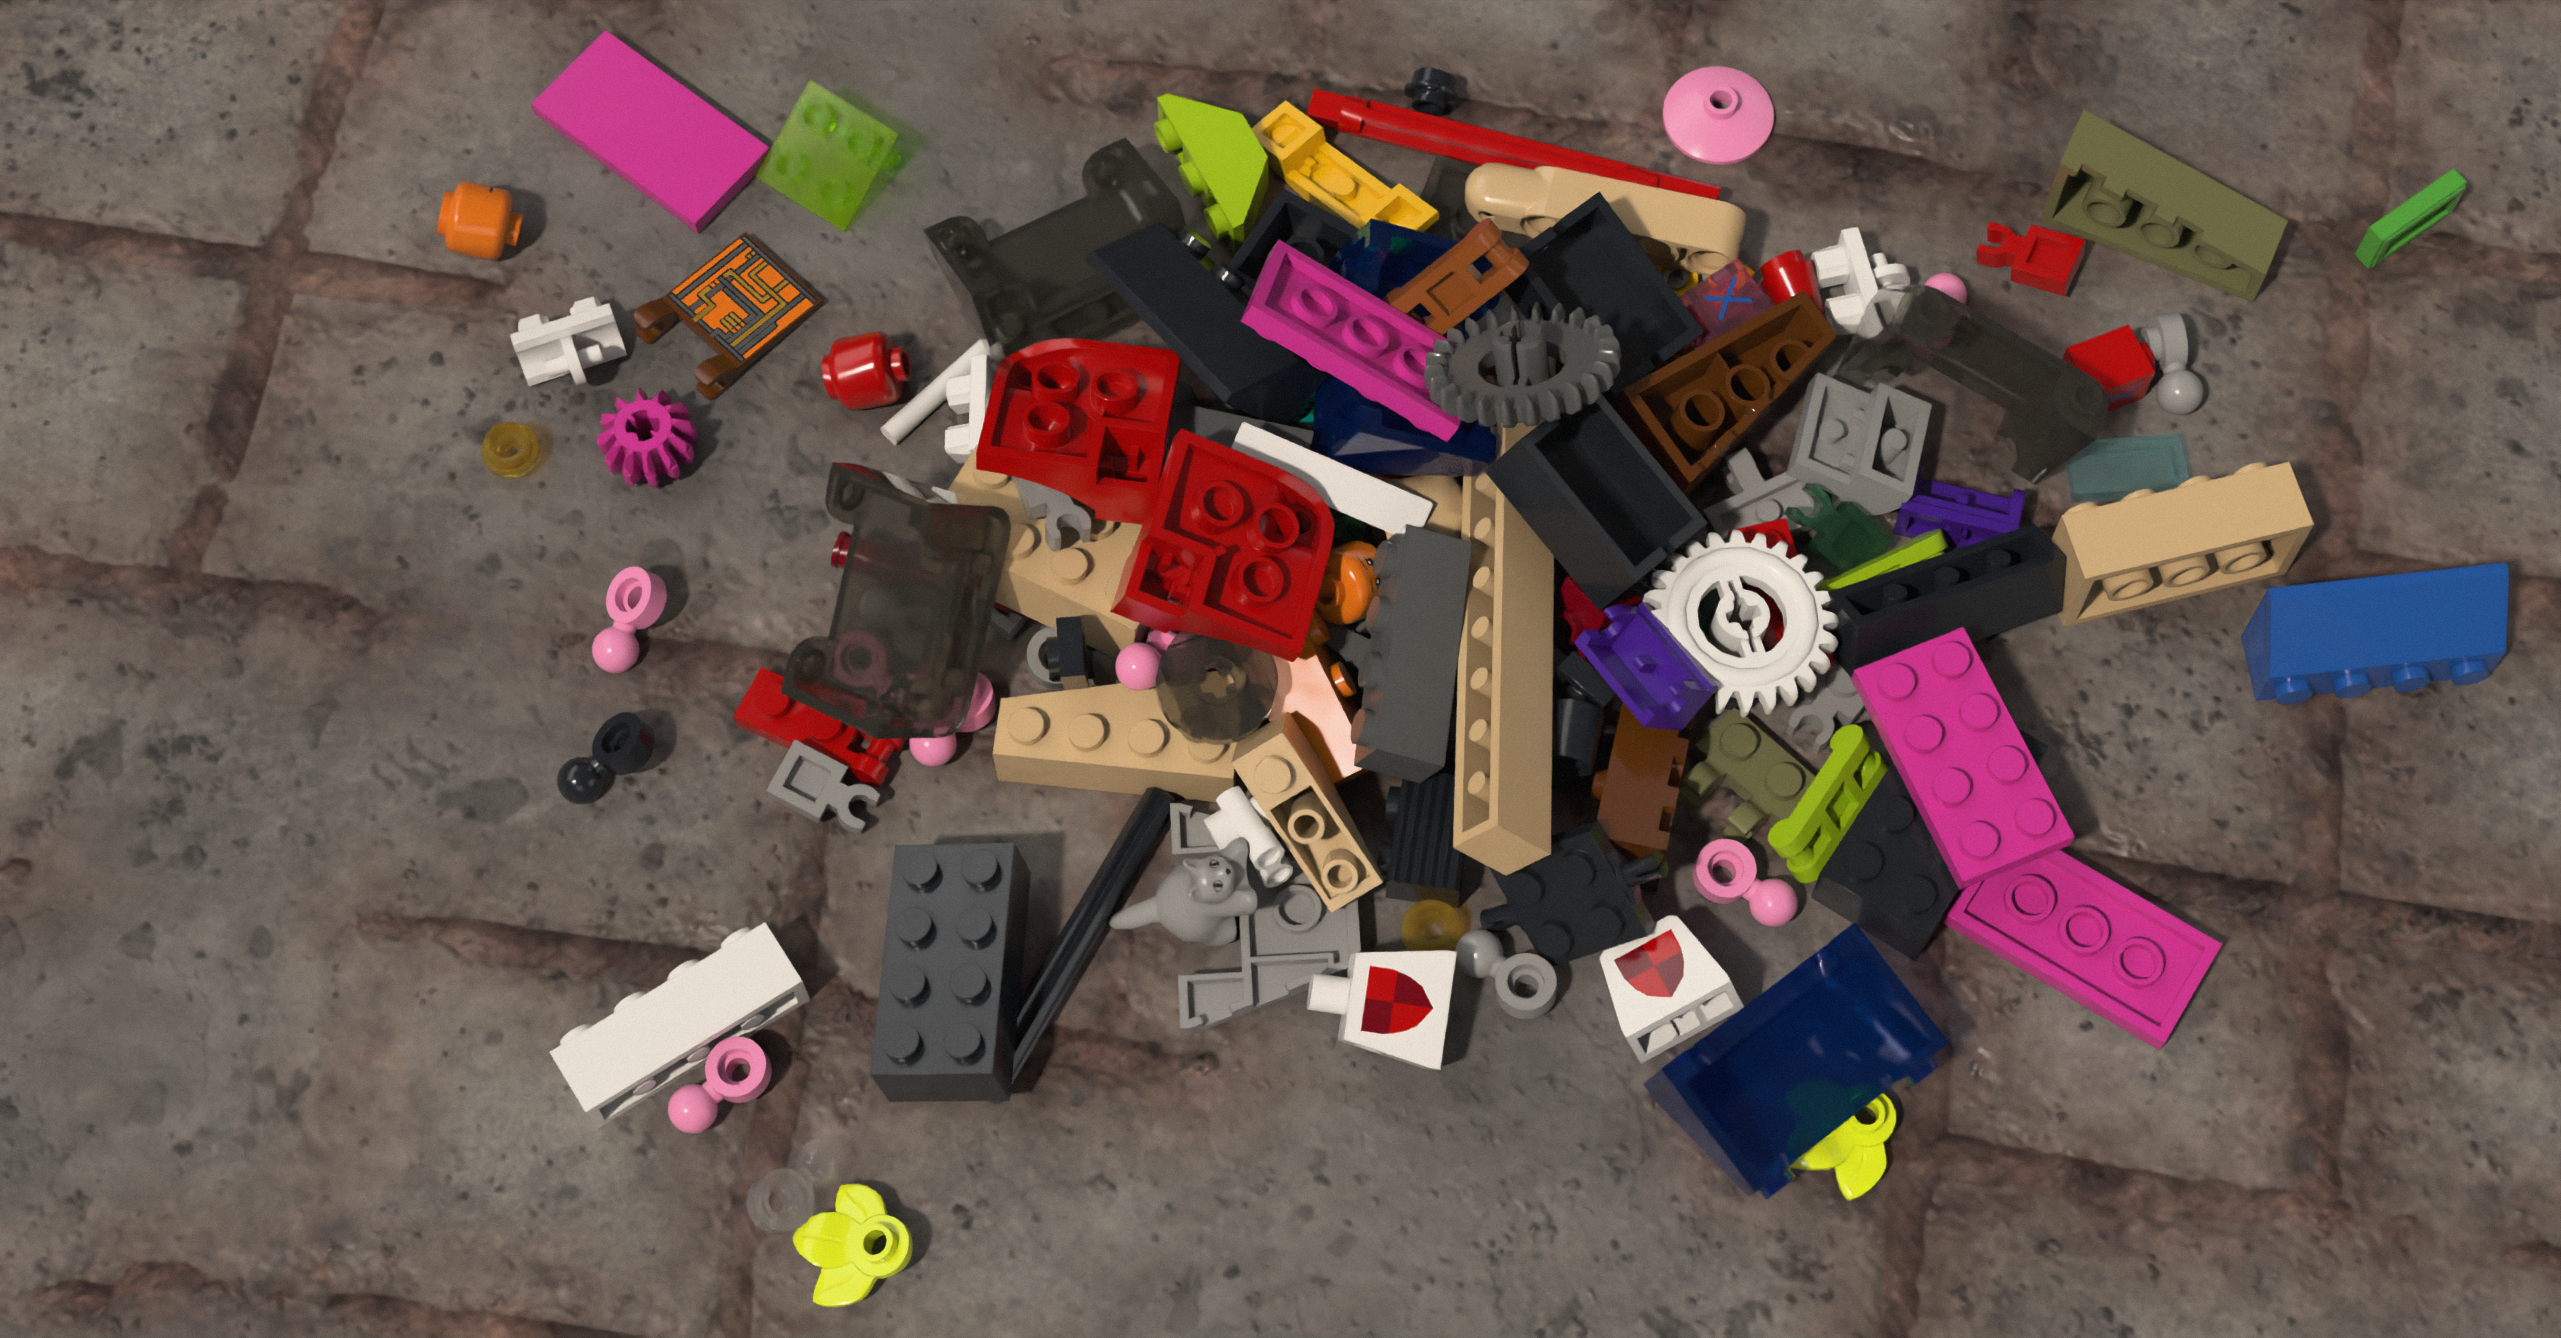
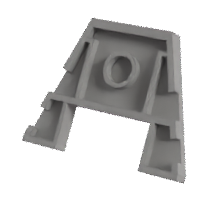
[1170,803,1361,1036]

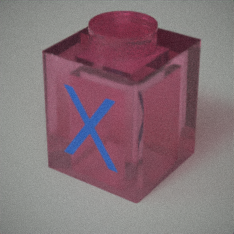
[1679,258,1771,349]

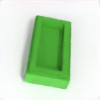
[2355,168,2467,268]

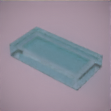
[2062,433,2189,503]

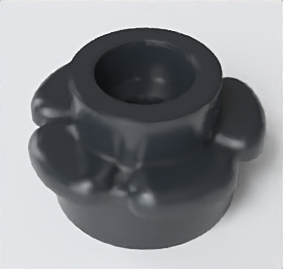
[1404,68,1458,116]

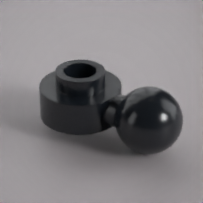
[557,712,655,805]

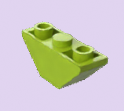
[1153,93,1269,256]

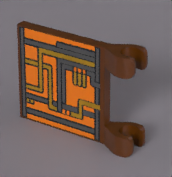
[633,232,823,400]

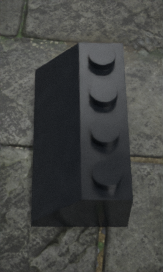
[1085,222,1328,425]

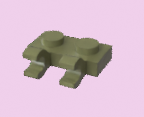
[1678,707,1816,845]

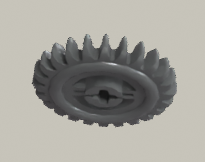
[1424,302,1621,428]

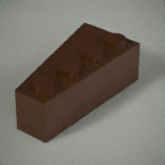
[1584,702,1694,892]

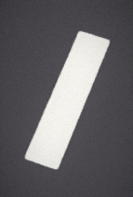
[1231,422,1433,534]

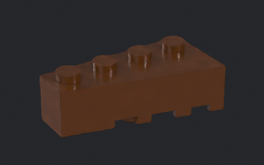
[1612,290,1837,497]

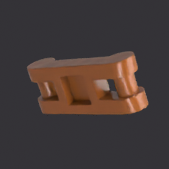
[1382,218,1529,336]

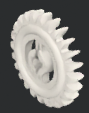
[1643,530,1839,718]

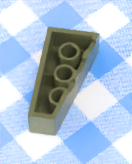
[2040,109,2288,303]

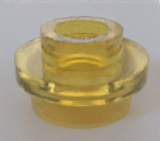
[481,422,540,478]
[1401,900,1462,951]

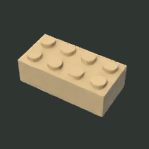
[922,442,1151,659]
[2051,462,2314,627]

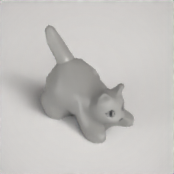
[1108,837,1257,947]

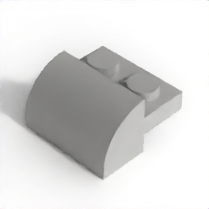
[1786,372,1932,516]

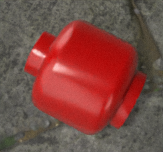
[822,331,911,411]

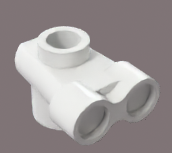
[1203,786,1293,888]

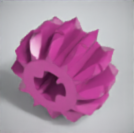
[597,388,698,489]

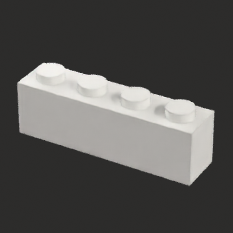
[550,922,810,1129]

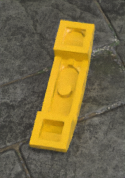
[1251,100,1440,251]

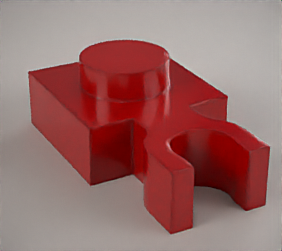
[1976,222,2085,296]

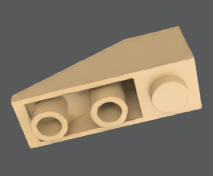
[1231,712,1384,913]

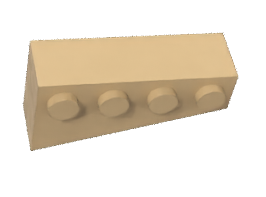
[992,668,1249,803]

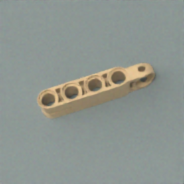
[1465,163,1747,277]

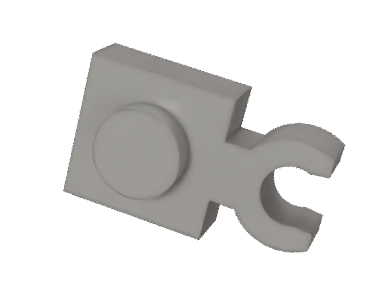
[1011,476,1091,552]
[1786,659,1865,754]
[766,740,880,834]

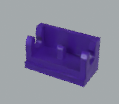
[1892,466,2026,549]
[1574,602,1718,730]

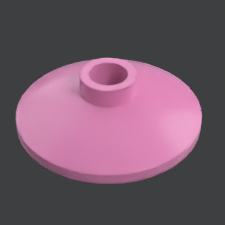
[1663,66,1774,165]

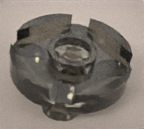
[1155,632,1278,745]

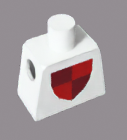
[1600,915,1745,1064]
[1307,951,1457,1070]

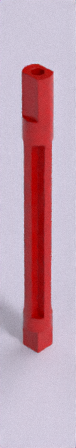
[1307,88,1721,200]

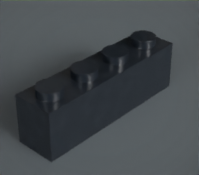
[1826,524,2067,678]

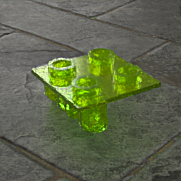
[755,80,902,232]

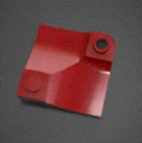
[976,338,1181,525]
[1110,428,1335,662]

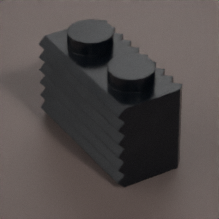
[1377,772,1466,908]

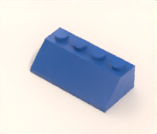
[2241,563,2509,705]

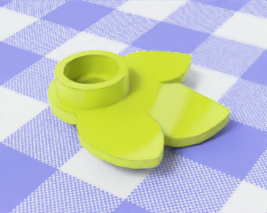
[1785,1081,1896,1201]
[793,1184,913,1308]

